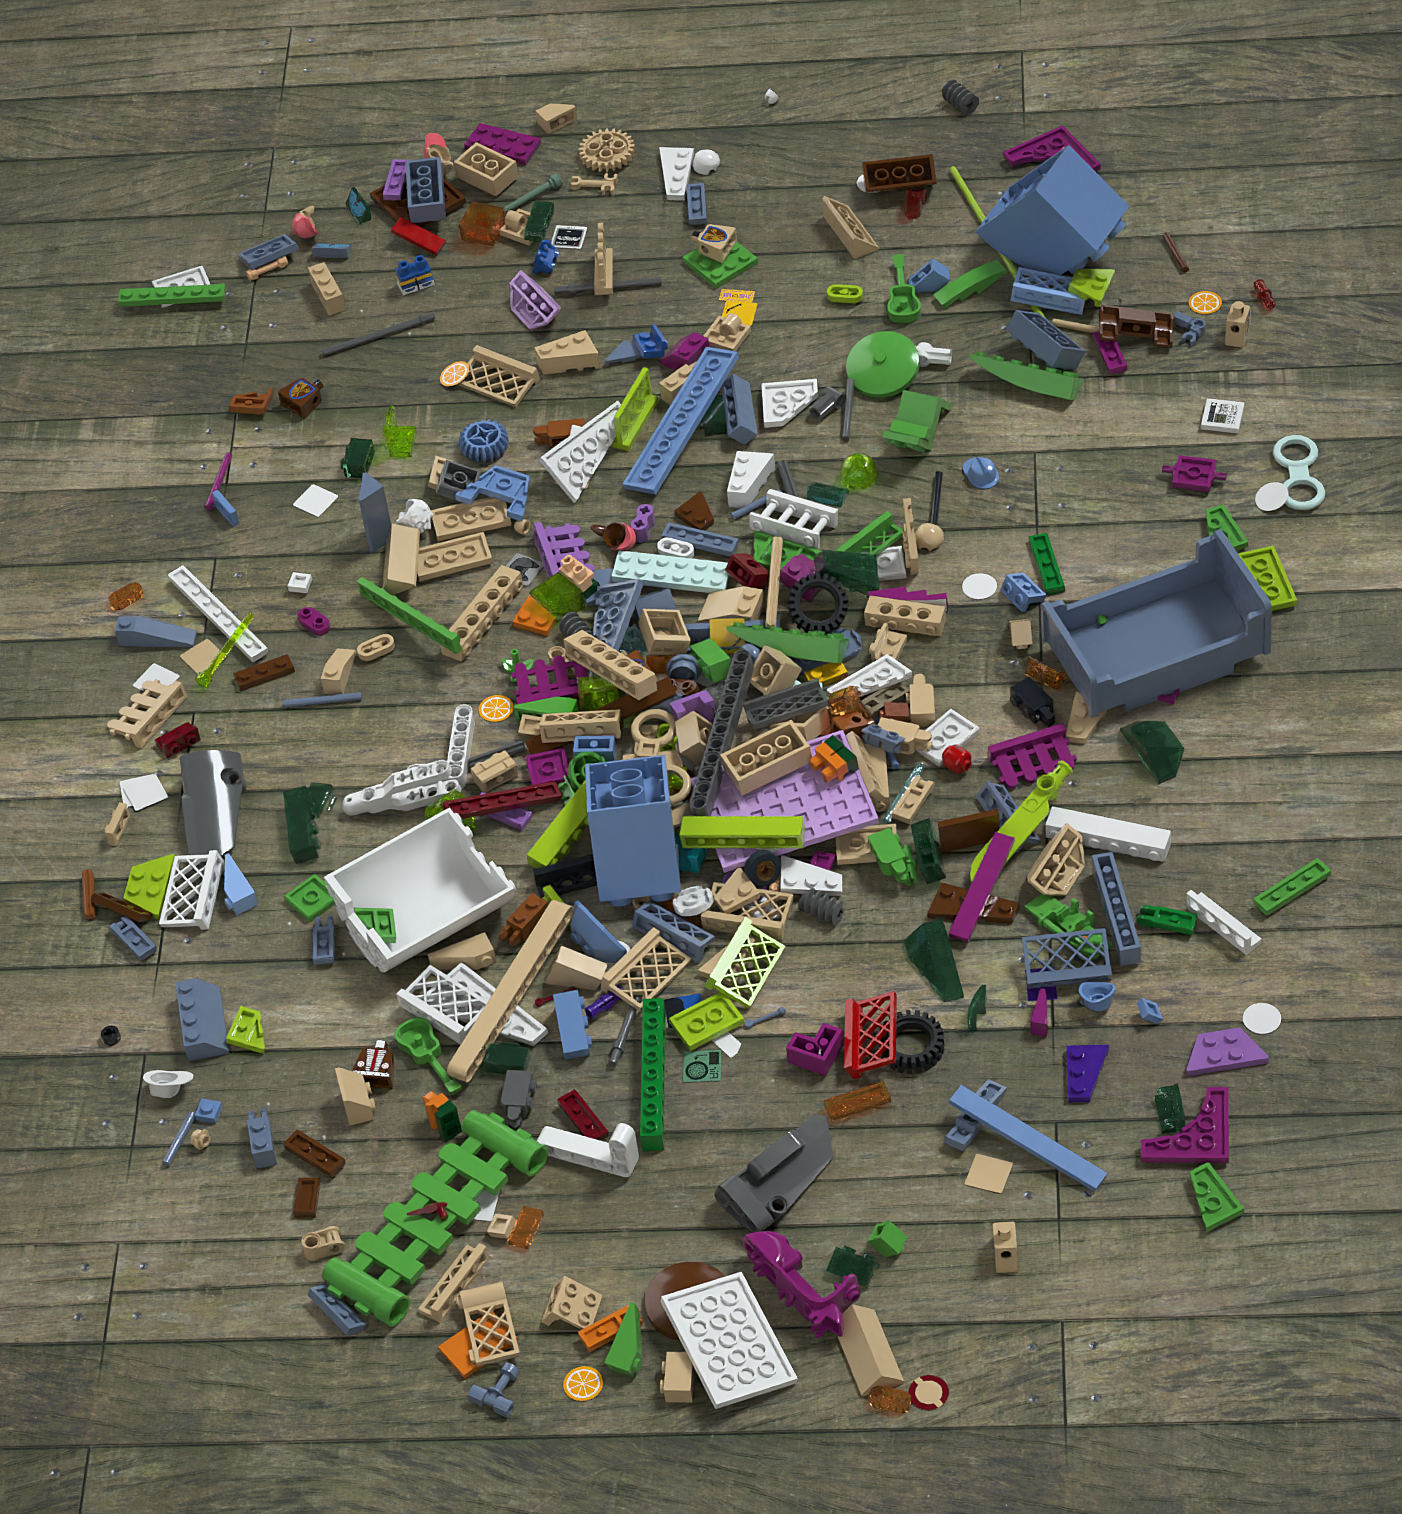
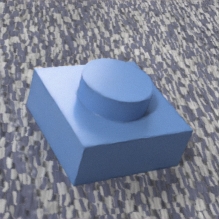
[1137,998,1163,1024]
[195,1099,223,1124]

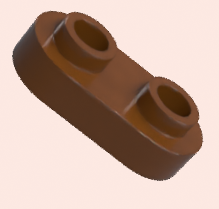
[670,678,699,698]

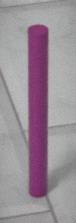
[205,453,232,511]

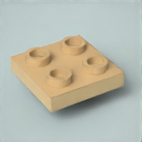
[500,209,549,246]
[704,313,751,351]

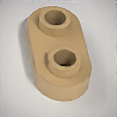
[357,634,395,661]

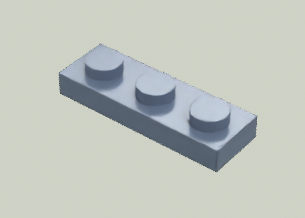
[687,183,707,225]
[307,1284,366,1335]

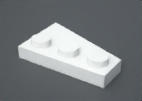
[780,855,842,896]

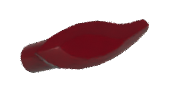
[407,1202,449,1221]

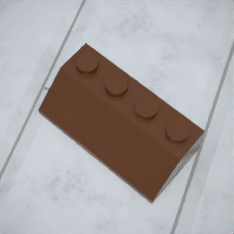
[862,154,937,193]

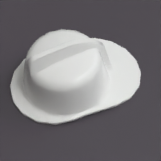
[143,1070,193,1098]

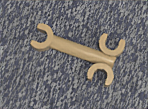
[571,173,618,196]

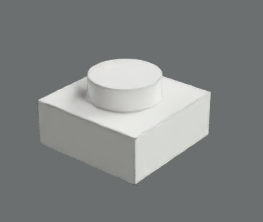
[288,572,312,593]

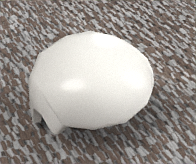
[692,149,720,175]

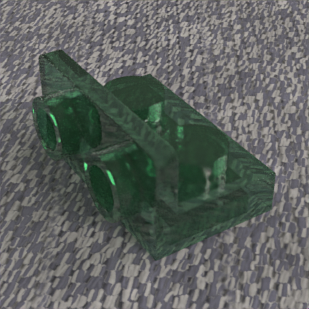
[826,1245,880,1288]

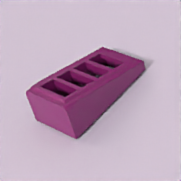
[1030,988,1048,1037]

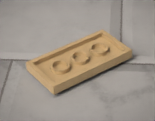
[430,497,511,542]
[417,532,493,582]

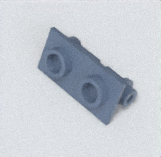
[861,724,906,754]

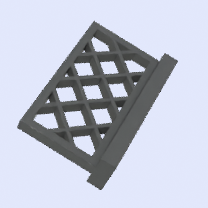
[743,678,830,730]

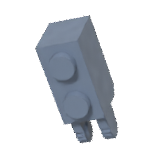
[247,1108,277,1169]

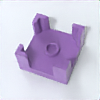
[669,690,715,724]

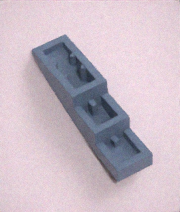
[944,1079,1007,1151]

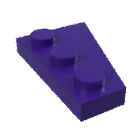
[1067,1045,1109,1103]

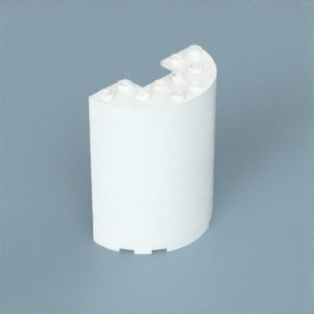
[324,808,516,972]

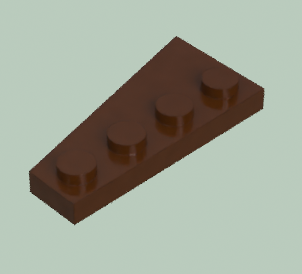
[928,883,1020,923]

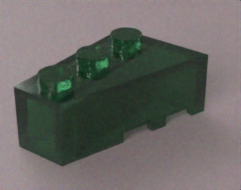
[814,549,880,598]

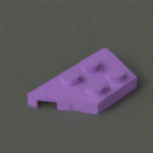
[1187,1028,1269,1076]

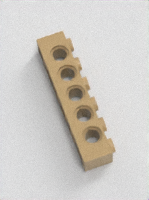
[441,565,523,662]
[564,630,657,700]

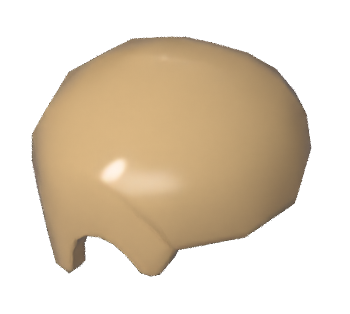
[915,523,944,551]

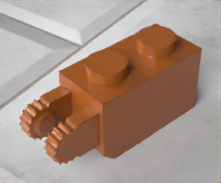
[533,418,585,449]
[499,893,548,947]

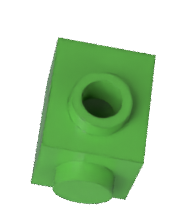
[868,1220,907,1258]

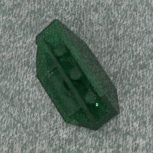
[1120,721,1184,784]

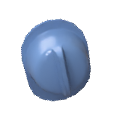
[963,457,999,489]

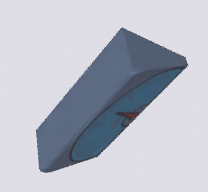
[312,243,351,258]

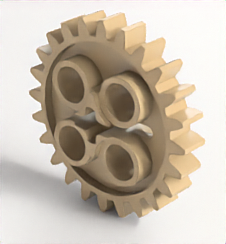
[579,128,635,172]

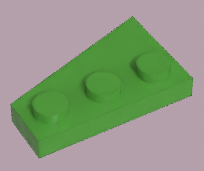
[1206,504,1248,551]
[1190,1162,1244,1233]

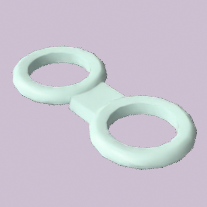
[1273,435,1325,511]

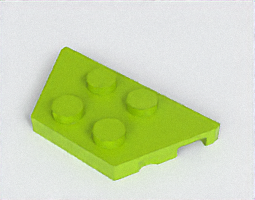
[1068,269,1115,307]
[123,854,175,920]

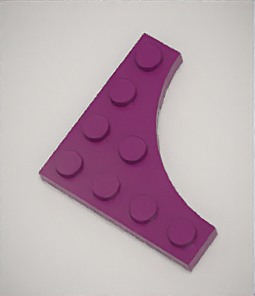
[1003,125,1101,172]
[1141,1087,1229,1163]

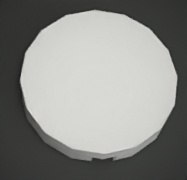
[673,886,714,916]

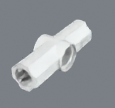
[915,342,952,367]

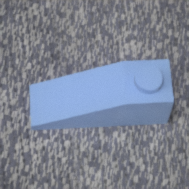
[224,853,258,916]

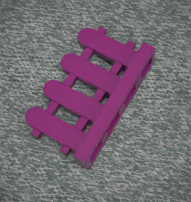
[511,655,596,704]
[987,723,1077,789]

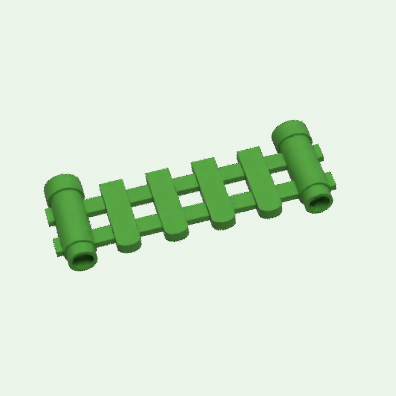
[322,1110,548,1327]

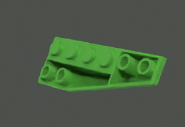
[969,351,1084,400]
[726,622,849,663]

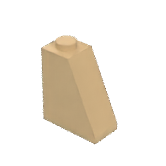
[544,946,607,991]

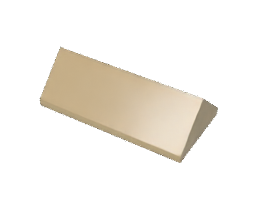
[822,196,879,259]
[382,524,420,596]
[837,1304,904,1397]

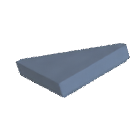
[605,340,642,366]

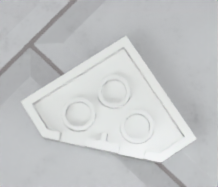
[762,379,818,428]

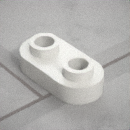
[657,538,694,559]

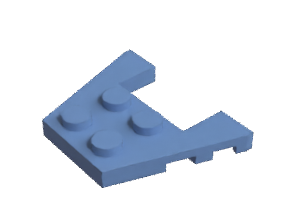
[455,465,530,521]

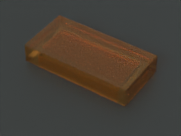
[508,1206,544,1250]

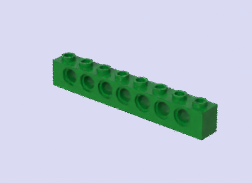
[640,998,666,1151]

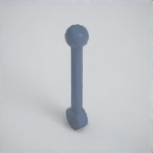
[745,1007,786,1029]

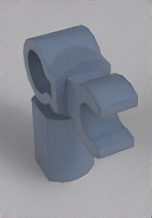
[1173,311,1206,347]

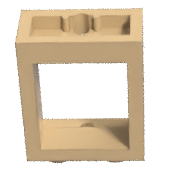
[638,609,691,655]
[770,707,830,741]

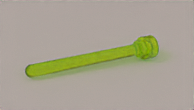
[195,613,254,688]

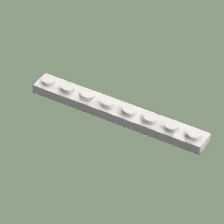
[168,566,269,662]

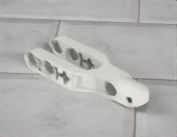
[342,760,461,816]

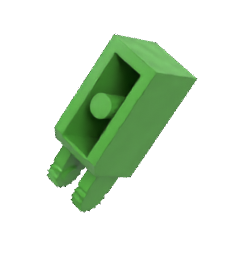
[868,827,909,883]

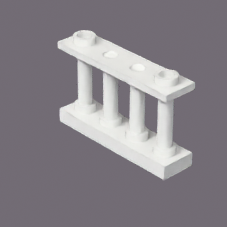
[749,489,838,549]

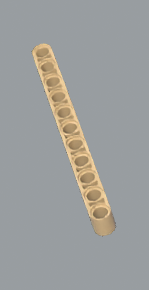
[447,900,574,1082]

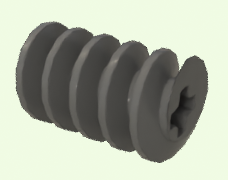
[942,79,979,115]
[559,612,593,638]
[798,887,844,926]

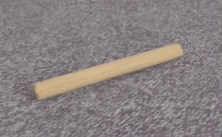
[765,536,783,629]

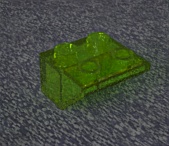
[529,571,585,616]

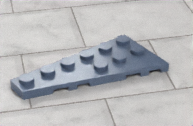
[589,579,644,681]

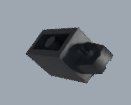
[1010,677,1055,727]

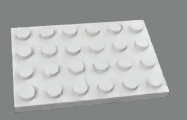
[660,1272,798,1409]

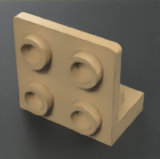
[541,1276,602,1330]

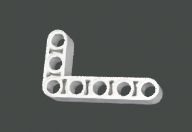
[407,704,475,791]
[537,1123,639,1177]

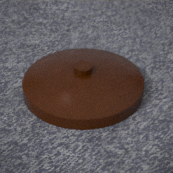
[645,1262,725,1340]

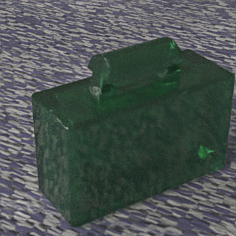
[297,782,337,818]
[483,1042,530,1075]

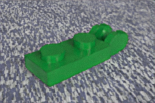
[1136,904,1198,935]

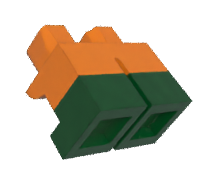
[809,735,859,783]
[422,1091,462,1143]

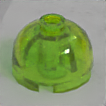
[840,453,878,490]

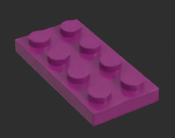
[464,123,541,165]

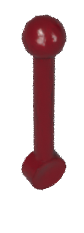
[535,986,576,1007]

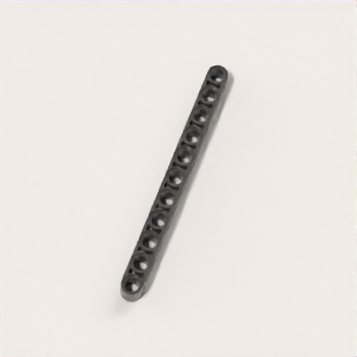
[690,650,754,816]

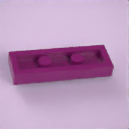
[1093,332,1127,375]

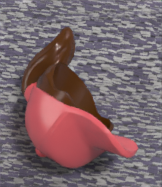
[590,522,636,551]

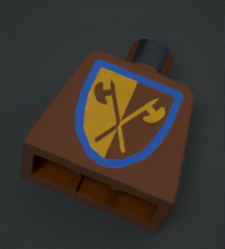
[278,378,324,419]

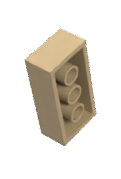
[720,720,812,796]

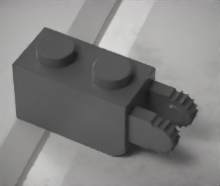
[501,1070,537,1130]

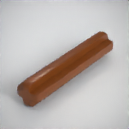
[82,869,95,920]

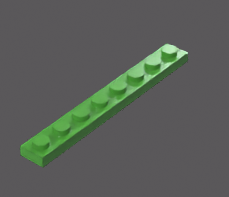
[356,577,462,654]

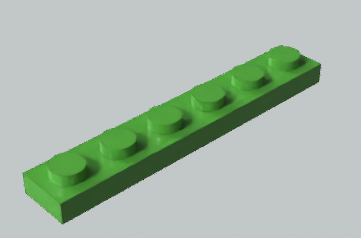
[118,284,226,307]

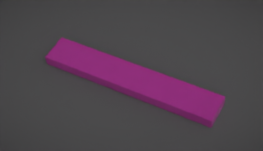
[949,832,1015,943]

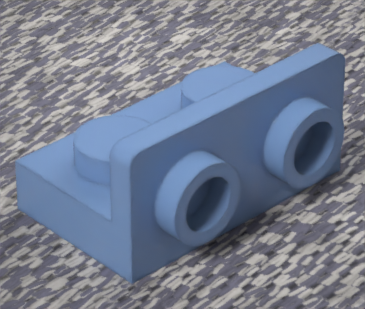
[1000,572,1046,612]

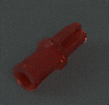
[1253,279,1276,310]

